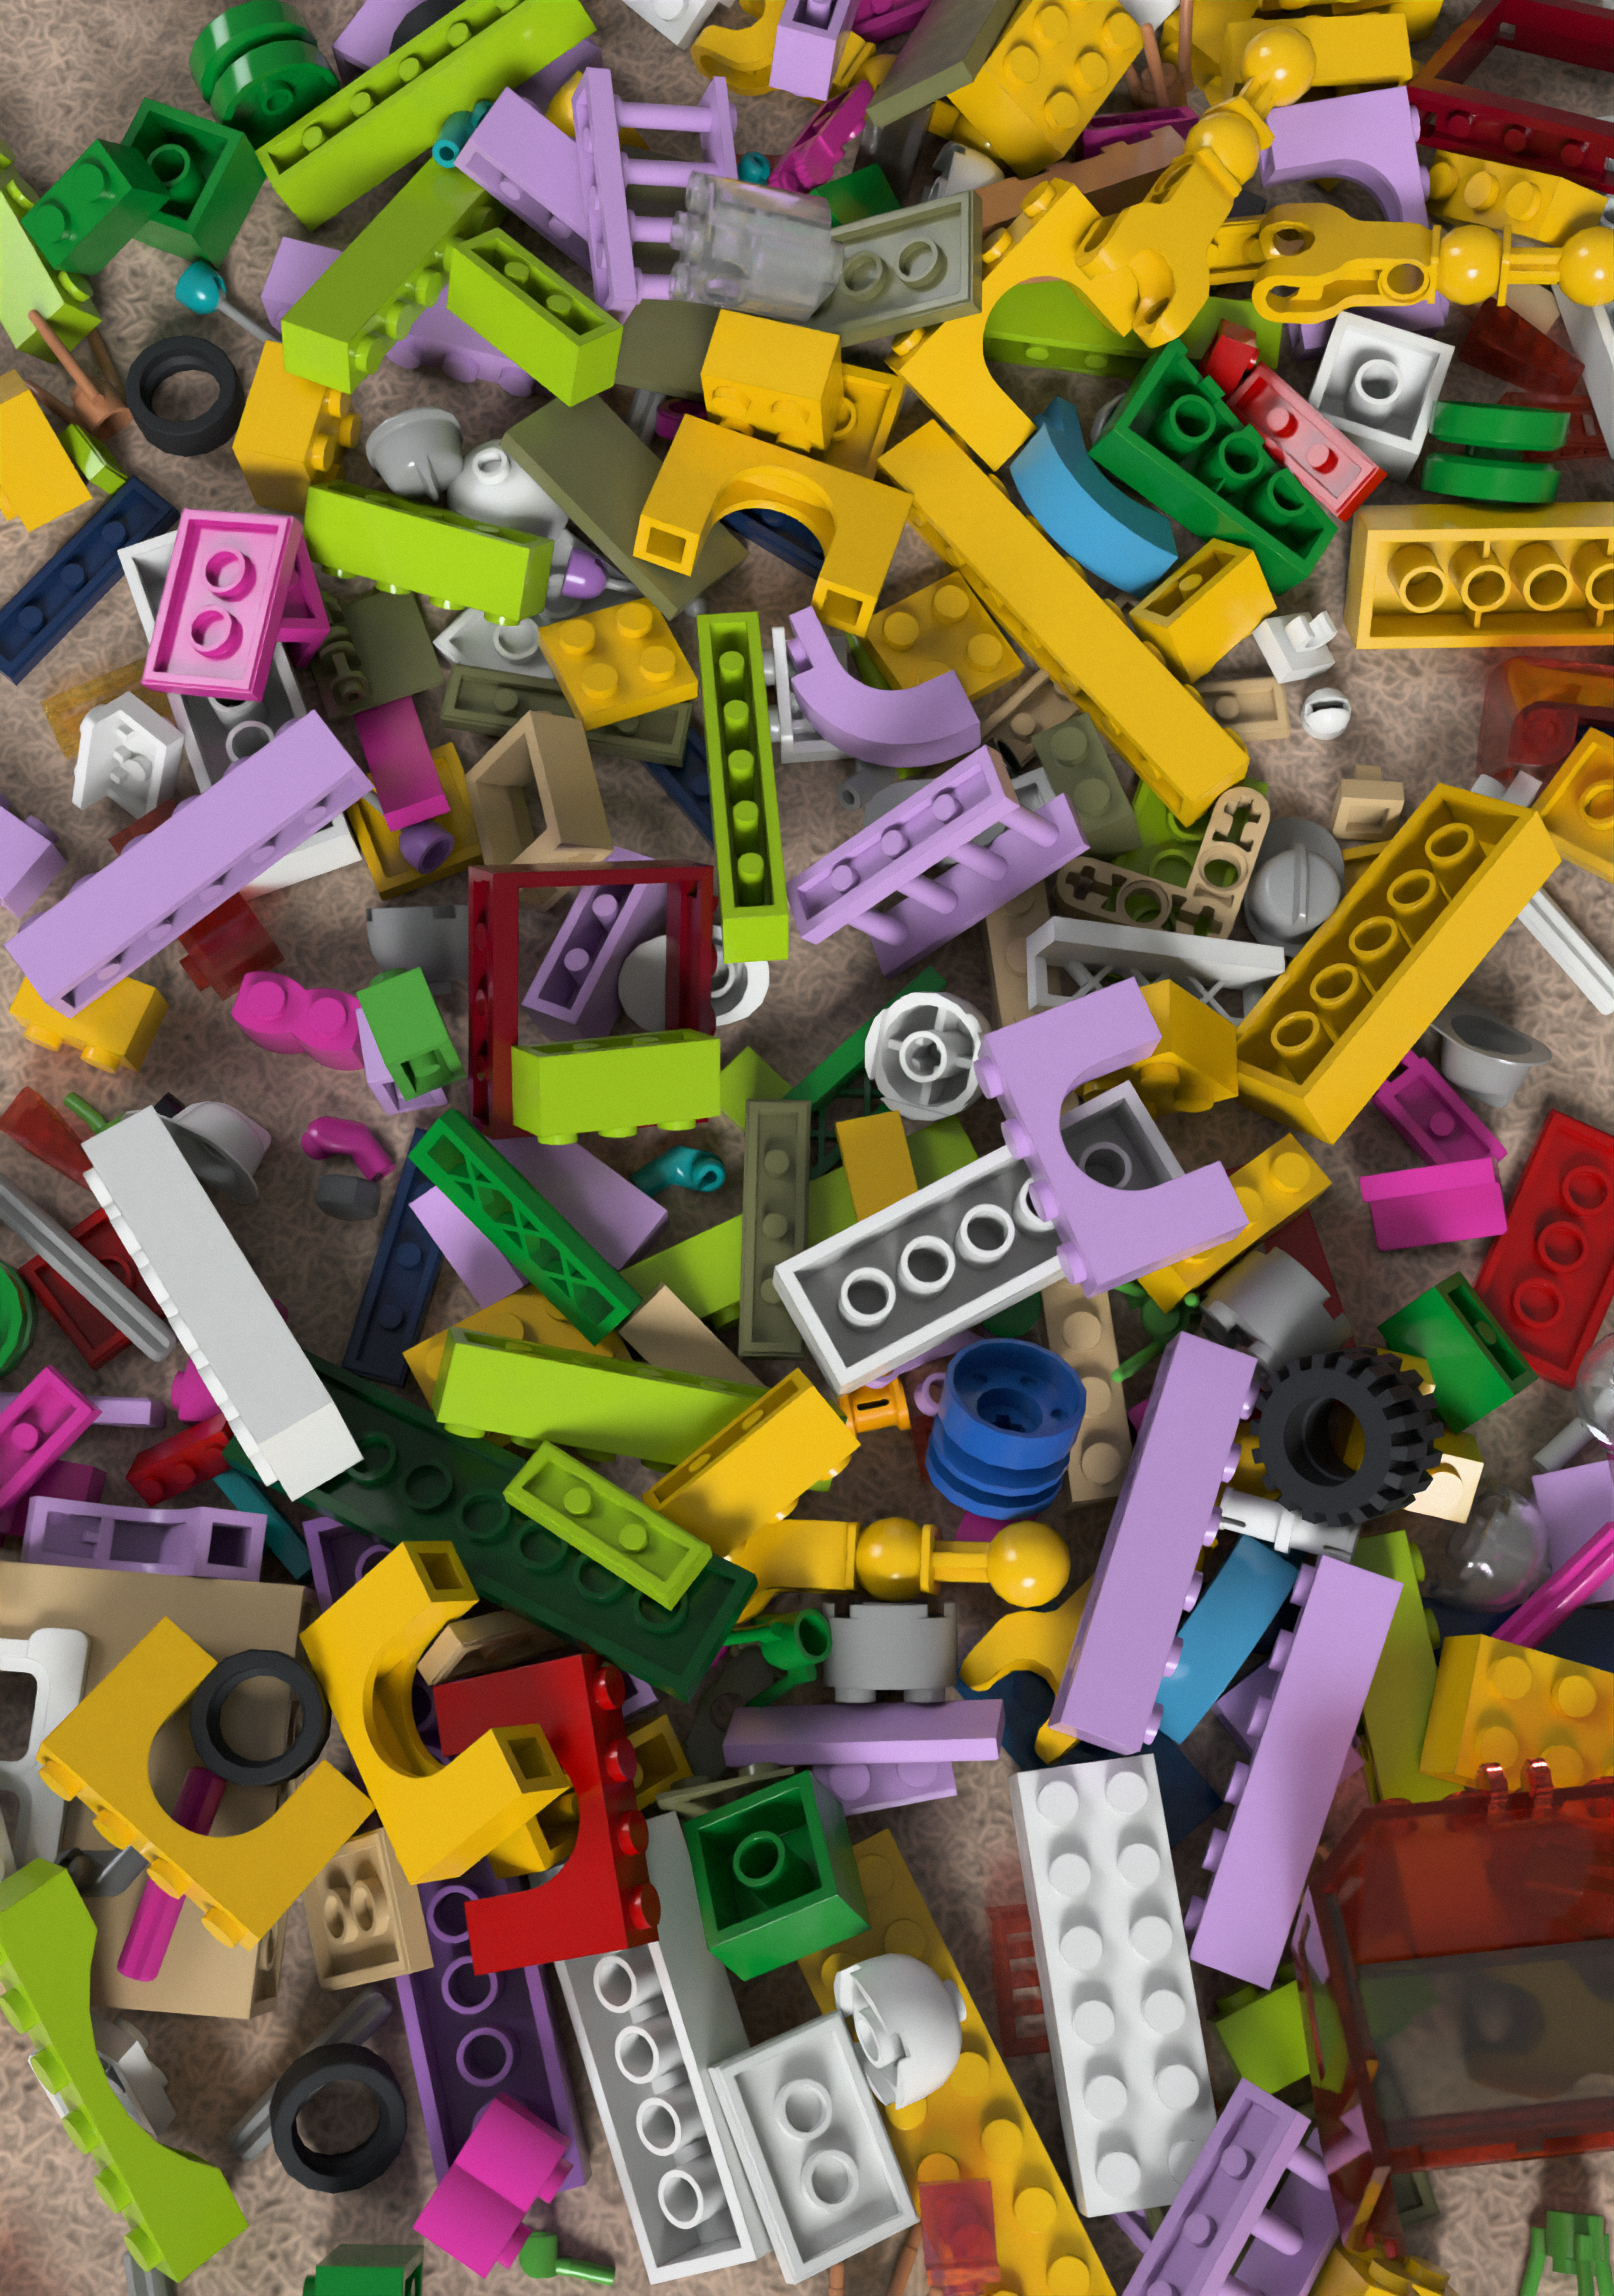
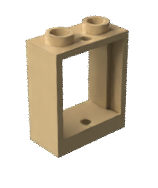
[464,710,614,912]

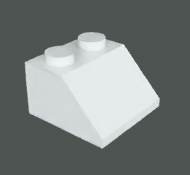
[1307,311,1455,484]

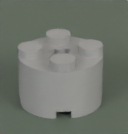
[1198,1241,1353,1392]
[822,1599,958,1703]

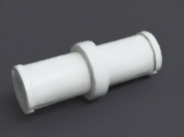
[1218,1486,1361,1564]

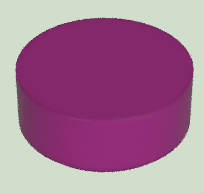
[655,399,708,440]

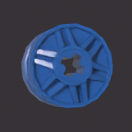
[925,1338,1087,1520]

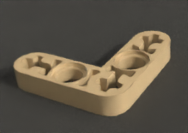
[1054,786,1271,940]

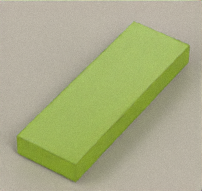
[502,1440,713,1611]

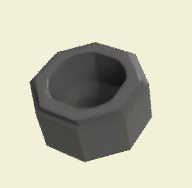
[315,1174,382,1221]

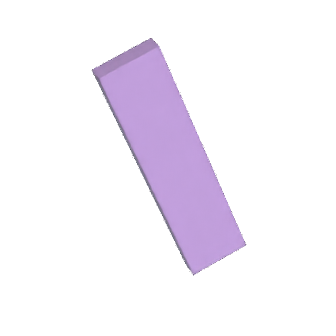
[722,1699,1006,1767]

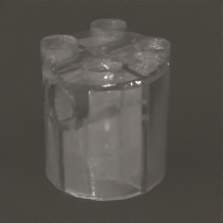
[668,170,844,325]

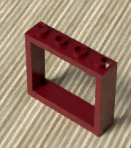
[1407,0,1614,195]
[468,859,719,1140]

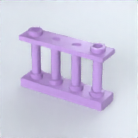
[571,67,759,325]
[786,744,1091,980]
[1122,2077,1376,2296]

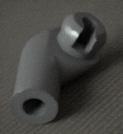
[53,1845,149,1898]

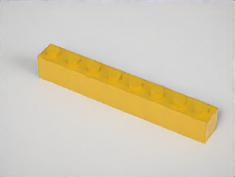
[877,419,1250,828]

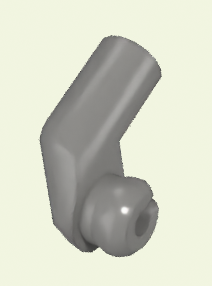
[836,757,895,811]

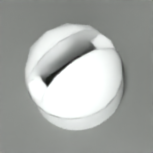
[1300,687,1351,740]

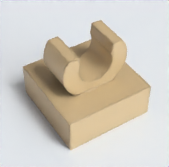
[1330,764,1405,841]

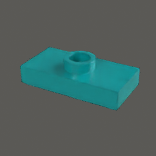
[213,1468,314,1585]

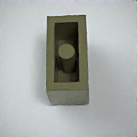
[1030,712,1142,862]

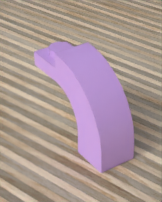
[785,605,981,768]
[20,1496,268,1582]

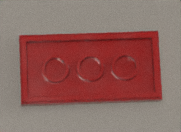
[1471,1108,1614,1392]

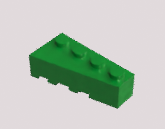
[1087,338,1338,597]

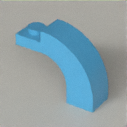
[1010,396,1178,599]
[1155,1533,1308,1745]

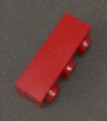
[1197,318,1260,403]
[125,1412,234,1507]

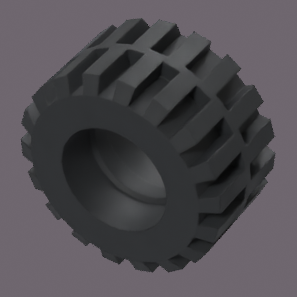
[1250,1346,1444,1527]

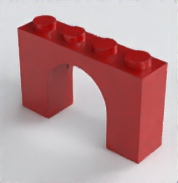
[432,1654,661,1976]

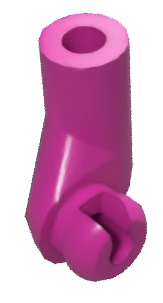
[301,1116,396,1183]

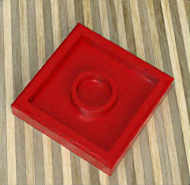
[18,1207,167,1371]

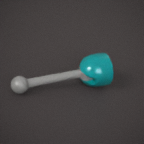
[175,260,282,343]

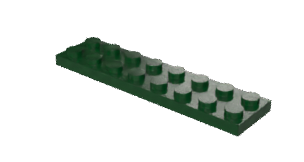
[221,1348,758,1704]

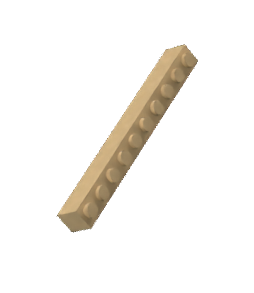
[979,879,1132,1510]

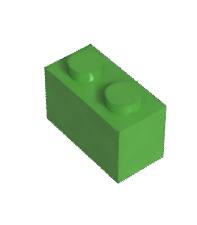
[356,967,467,1101]

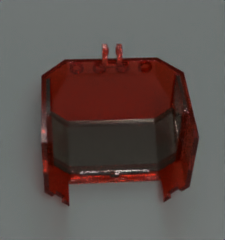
[1291,1758,1614,2264]

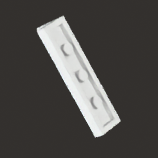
[1026,916,1285,1028]

